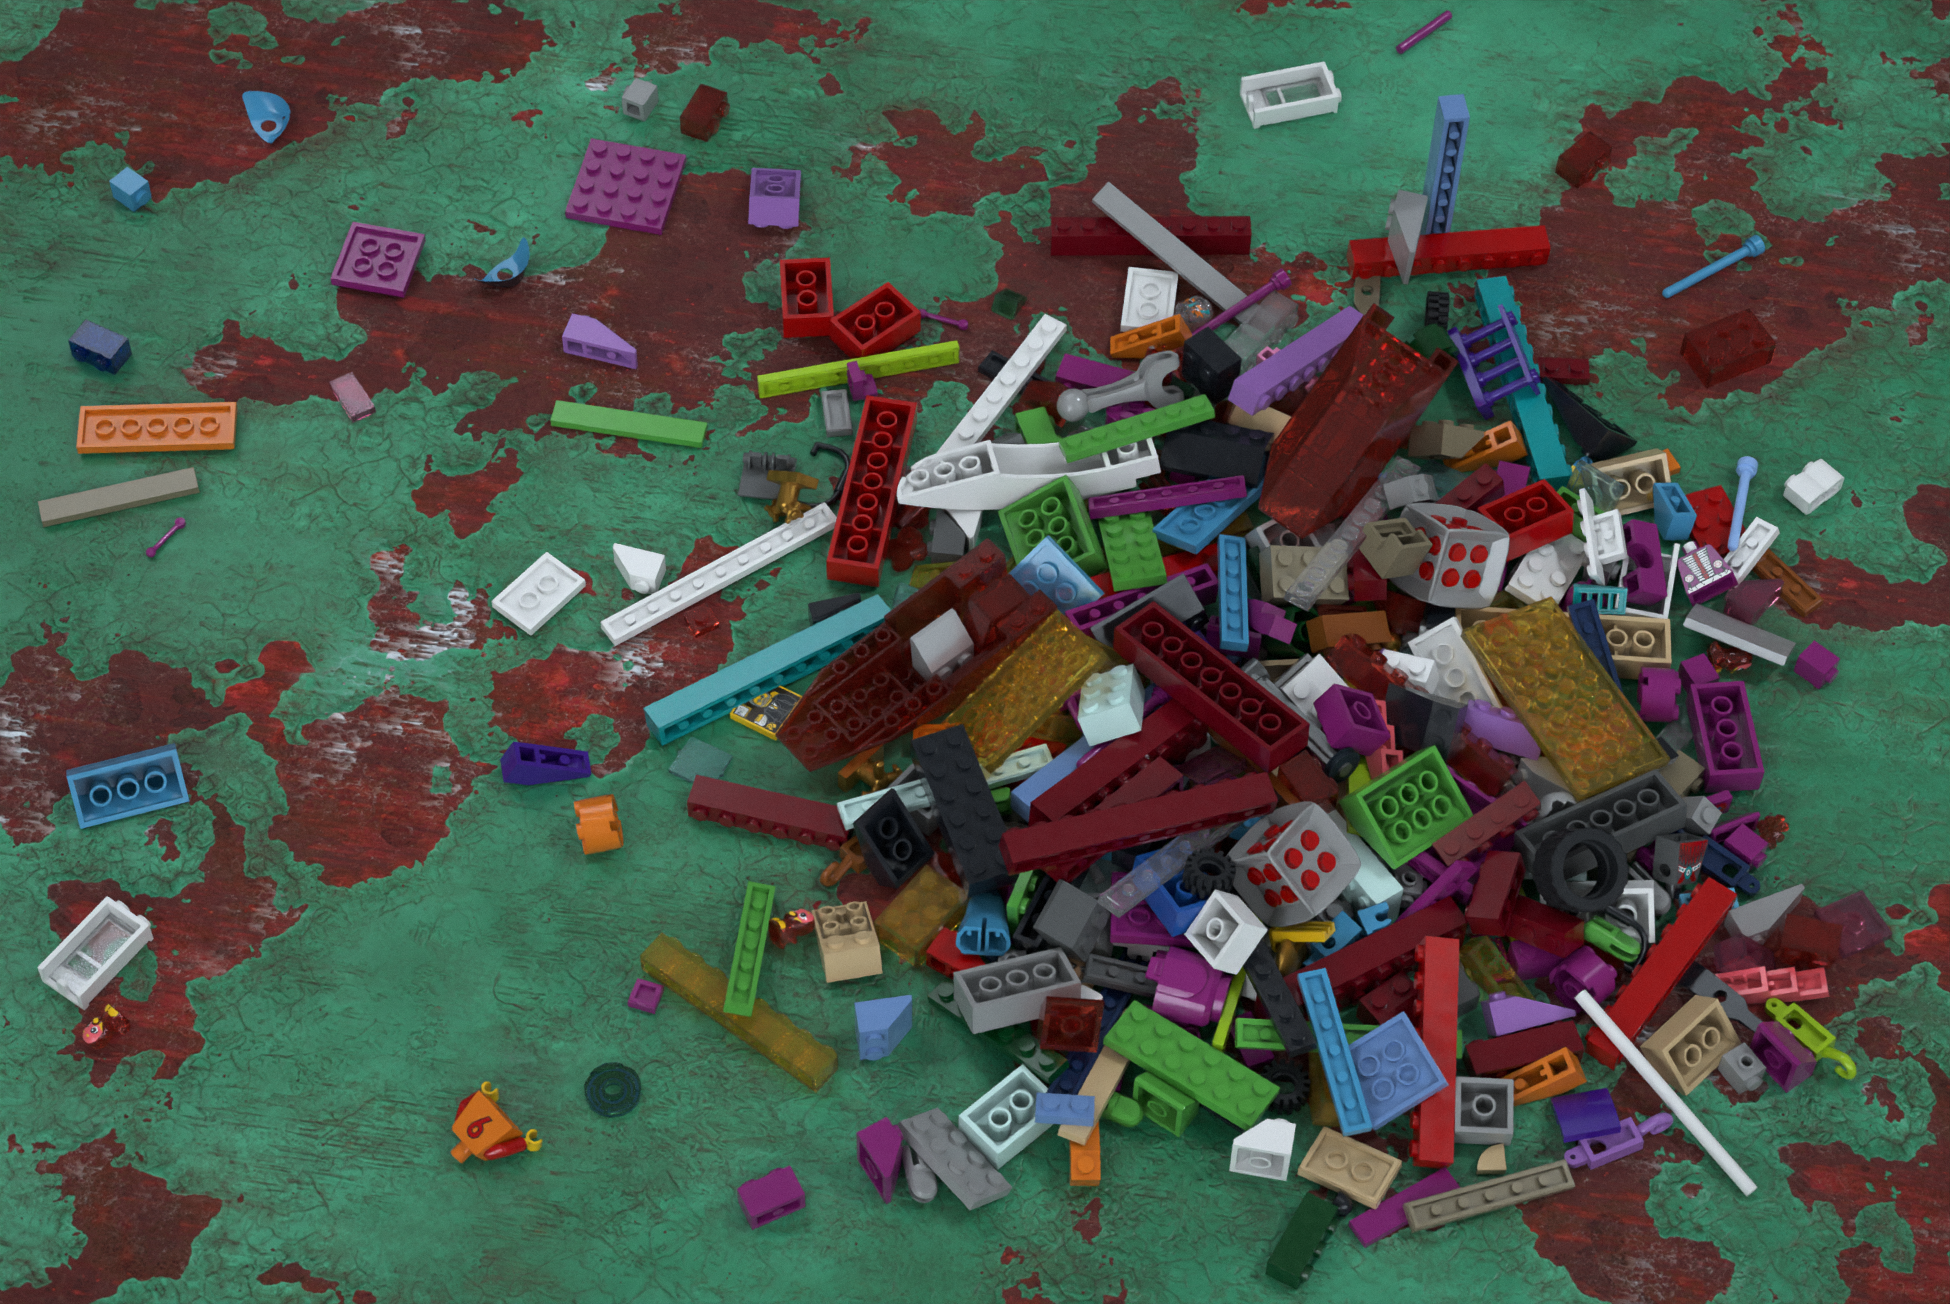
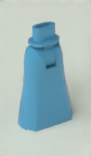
[956,889,1011,956]

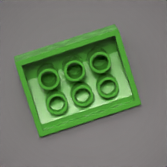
[998,475,1108,577]
[1338,745,1473,870]

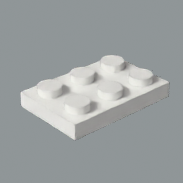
[1120,267,1178,332]
[492,552,586,635]

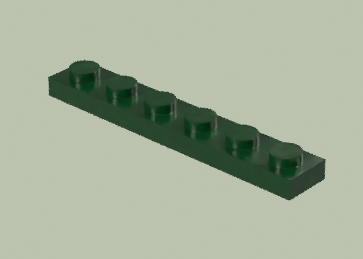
[927,978,1069,1085]

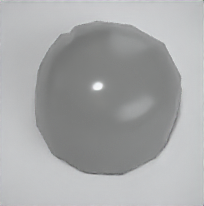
[1536,791,1577,821]

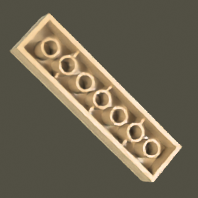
[1455,607,1672,679]

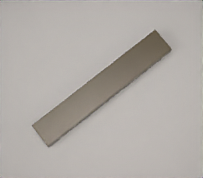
[38,467,200,527]
[1403,1159,1575,1233]

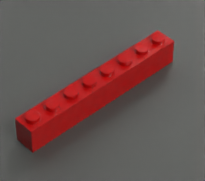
[1346,225,1551,279]
[1584,877,1737,1070]
[1409,936,1459,1169]

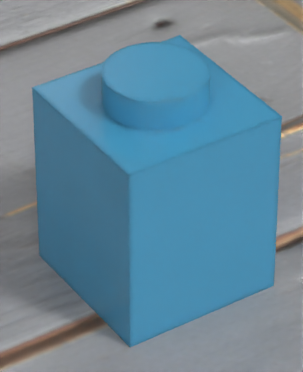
[109,167,152,212]

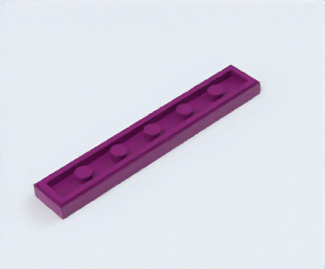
[1088,475,1247,519]

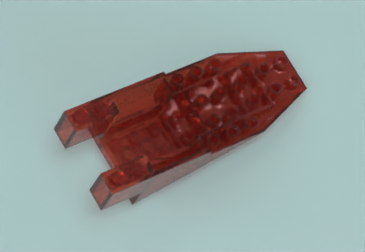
[1258,303,1459,539]
[775,538,1060,772]

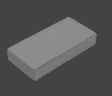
[821,389,852,437]

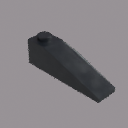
[1543,376,1637,460]

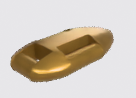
[1275,939,1308,977]

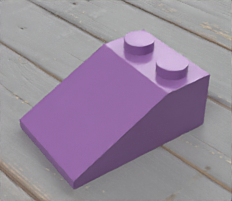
[748,168,801,229]

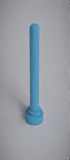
[1662,235,1765,298]

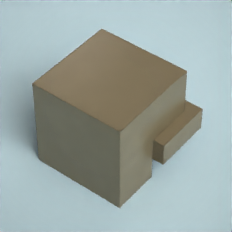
[1359,517,1433,579]

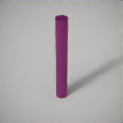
[1396,10,1452,54]

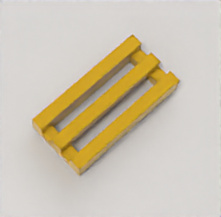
[1272,922,1336,942]

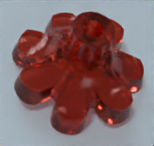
[1757,814,1789,849]

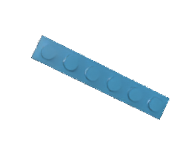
[1217,534,1249,652]
[1297,968,1372,1137]

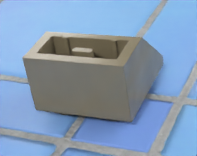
[1408,420,1484,460]

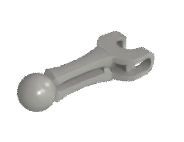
[1057,351,1184,422]

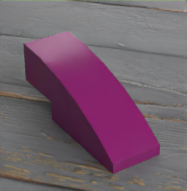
[1247,598,1297,644]

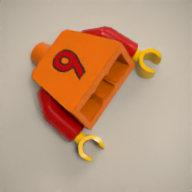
[450,1081,543,1164]

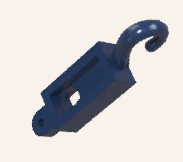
[1670,828,1760,896]

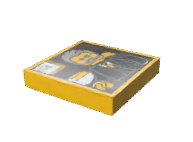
[730,686,804,741]

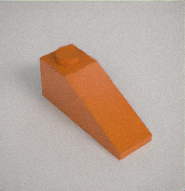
[1110,314,1192,358]
[1443,420,1528,474]
[1500,1047,1587,1107]
[1069,1120,1101,1186]

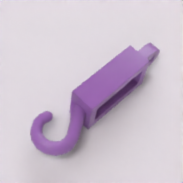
[1564,1112,1674,1170]

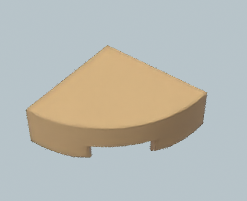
[1476,1143,1506,1174]

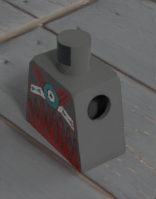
[1652,832,1708,899]

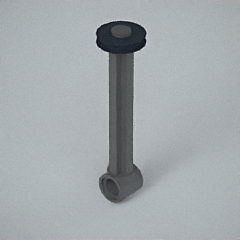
[1240,657,1360,785]

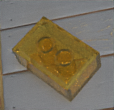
[874,865,970,968]

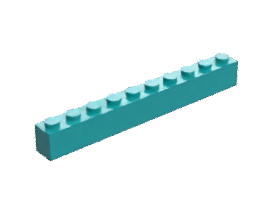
[1474,276,1572,492]
[643,594,896,746]

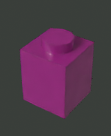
[1794,640,1840,689]
[1678,653,1720,694]
[1723,823,1768,872]

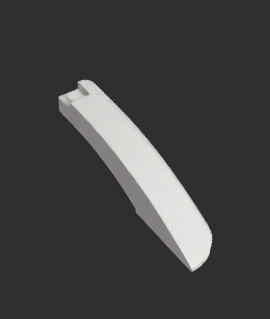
[897,438,1161,510]

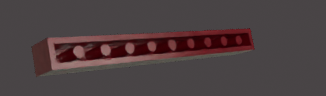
[999,772,1278,876]

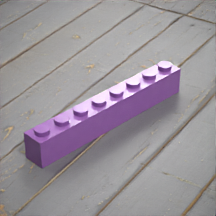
[1228,306,1373,416]

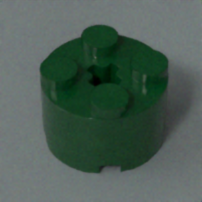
[1400,324,1460,384]
[1261,605,1319,660]

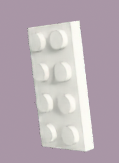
[1504,534,1585,611]
[1408,617,1502,708]

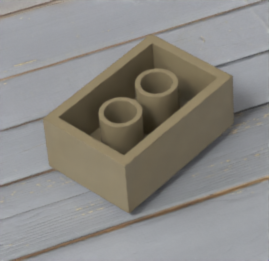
[1259,545,1349,607]

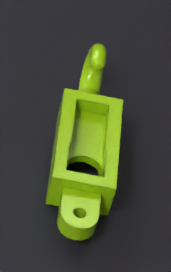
[1765,998,1857,1080]

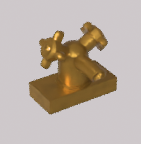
[764,470,819,524]
[838,739,903,796]

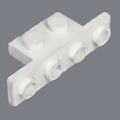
[1577,488,1628,586]

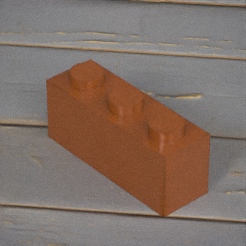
[1306,611,1391,656]

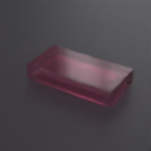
[329,372,376,422]

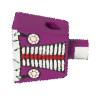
[1677,541,1739,607]

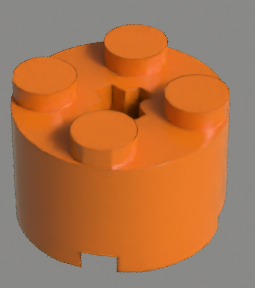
[574,794,624,855]

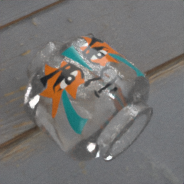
[1174,296,1213,332]

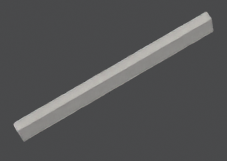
[1092,182,1261,328]

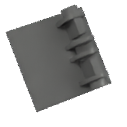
[738,450,797,500]

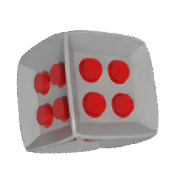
[1389,502,1510,609]
[1227,801,1361,927]

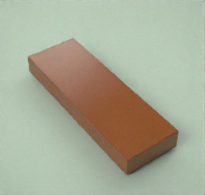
[1752,548,1824,618]

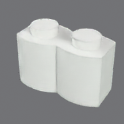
[1783,459,1844,515]

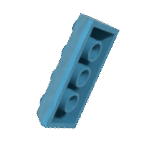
[66,743,189,829]

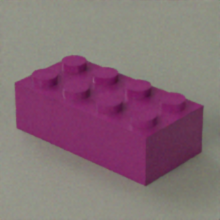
[1685,681,1764,793]

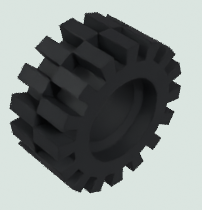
[1424,291,1449,332]
[1182,848,1236,899]
[1260,1059,1310,1115]

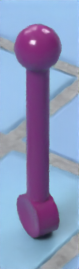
[919,309,968,330]
[146,517,186,557]

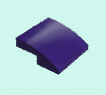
[1550,1088,1621,1143]

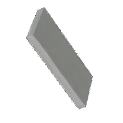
[1683,603,1796,666]

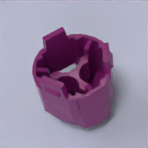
[1142,946,1233,1027]

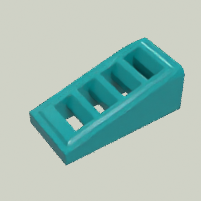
[1572,584,1628,615]

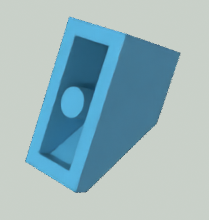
[1653,483,1697,541]

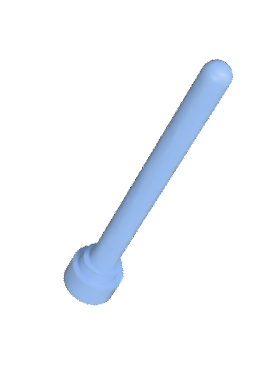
[1727,456,1758,551]

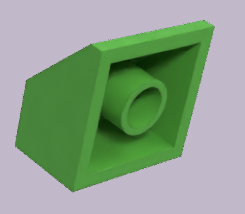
[1132,1071,1200,1137]

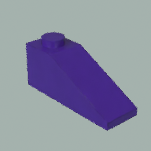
[500,741,591,785]

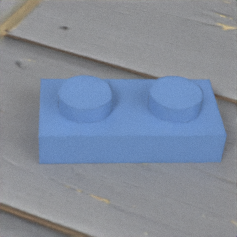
[1035,1092,1095,1126]

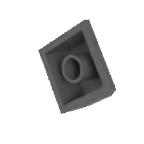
[1033,879,1111,962]

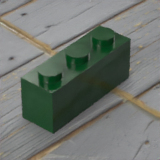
[1265,1192,1340,1290]

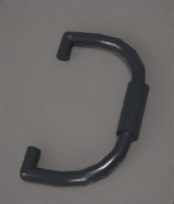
[797,442,850,509]
[1569,905,1649,974]

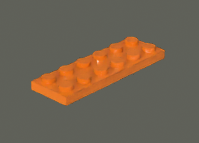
[76,402,238,454]

